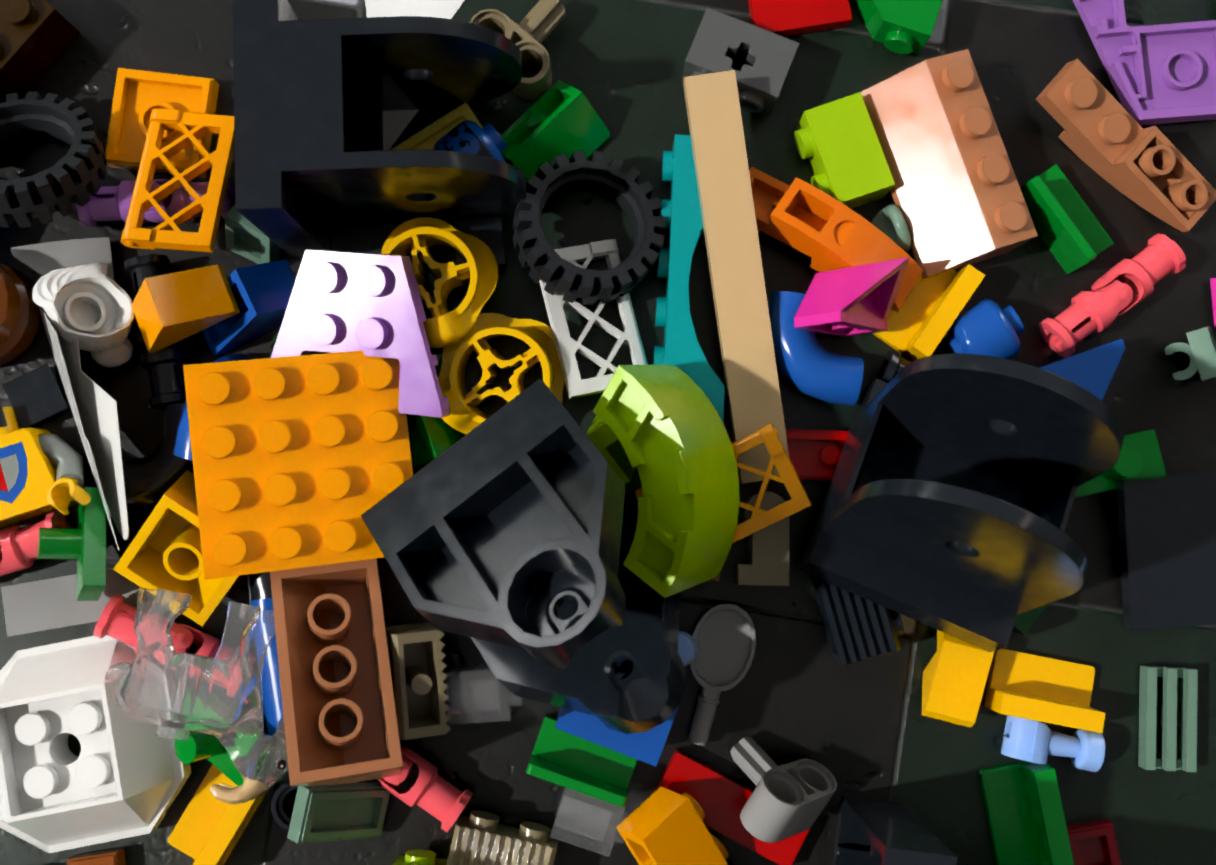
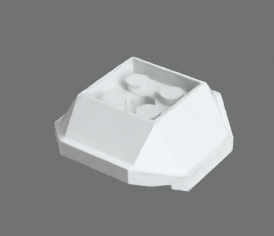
[0,635,192,853]

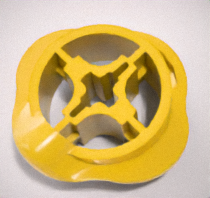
[380,217,498,348]
[438,313,565,434]

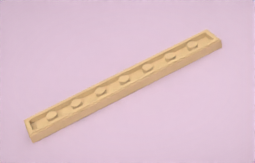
[683,70,789,484]

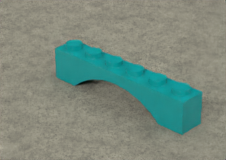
[653,134,725,422]

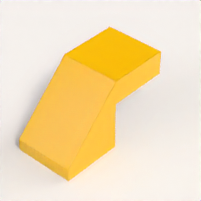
[921,630,994,728]

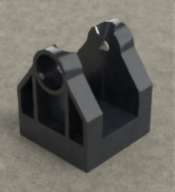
[361,378,685,734]

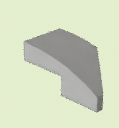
[11,237,114,280]

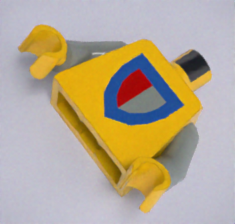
[0,406,91,529]

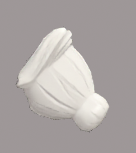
[32,262,134,368]

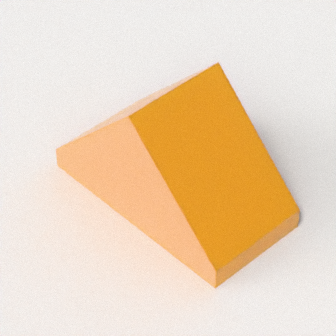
[131,264,240,353]

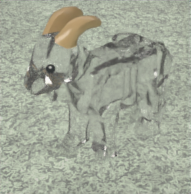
[105,587,289,804]

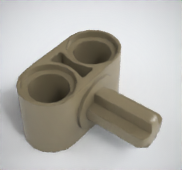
[469,0,567,101]

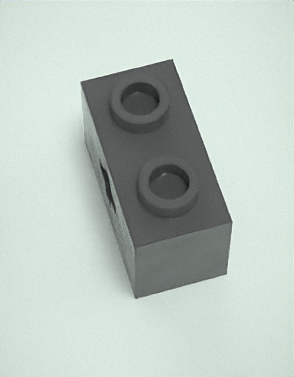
[682,7,800,114]

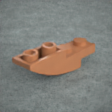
[1036,58,1216,232]

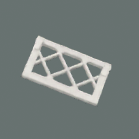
[539,239,648,399]

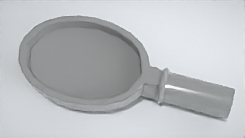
[687,604,756,746]

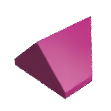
[794,257,910,337]

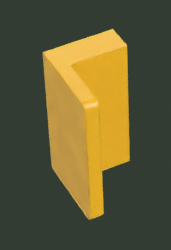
[872,262,985,361]
[984,648,1106,734]
[168,764,273,865]

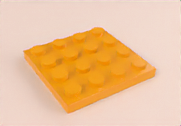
[183,350,413,580]

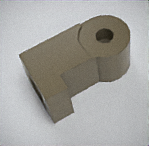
[733,491,790,586]

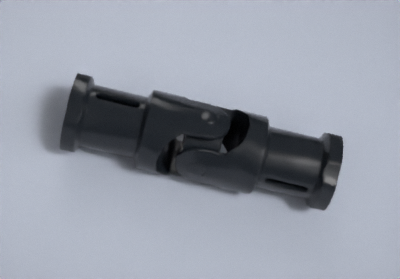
[124,254,188,410]

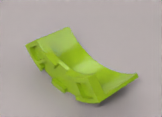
[593,365,740,598]

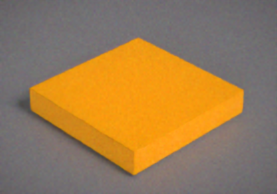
[105,68,219,178]

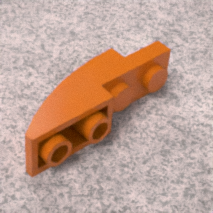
[749,167,923,313]

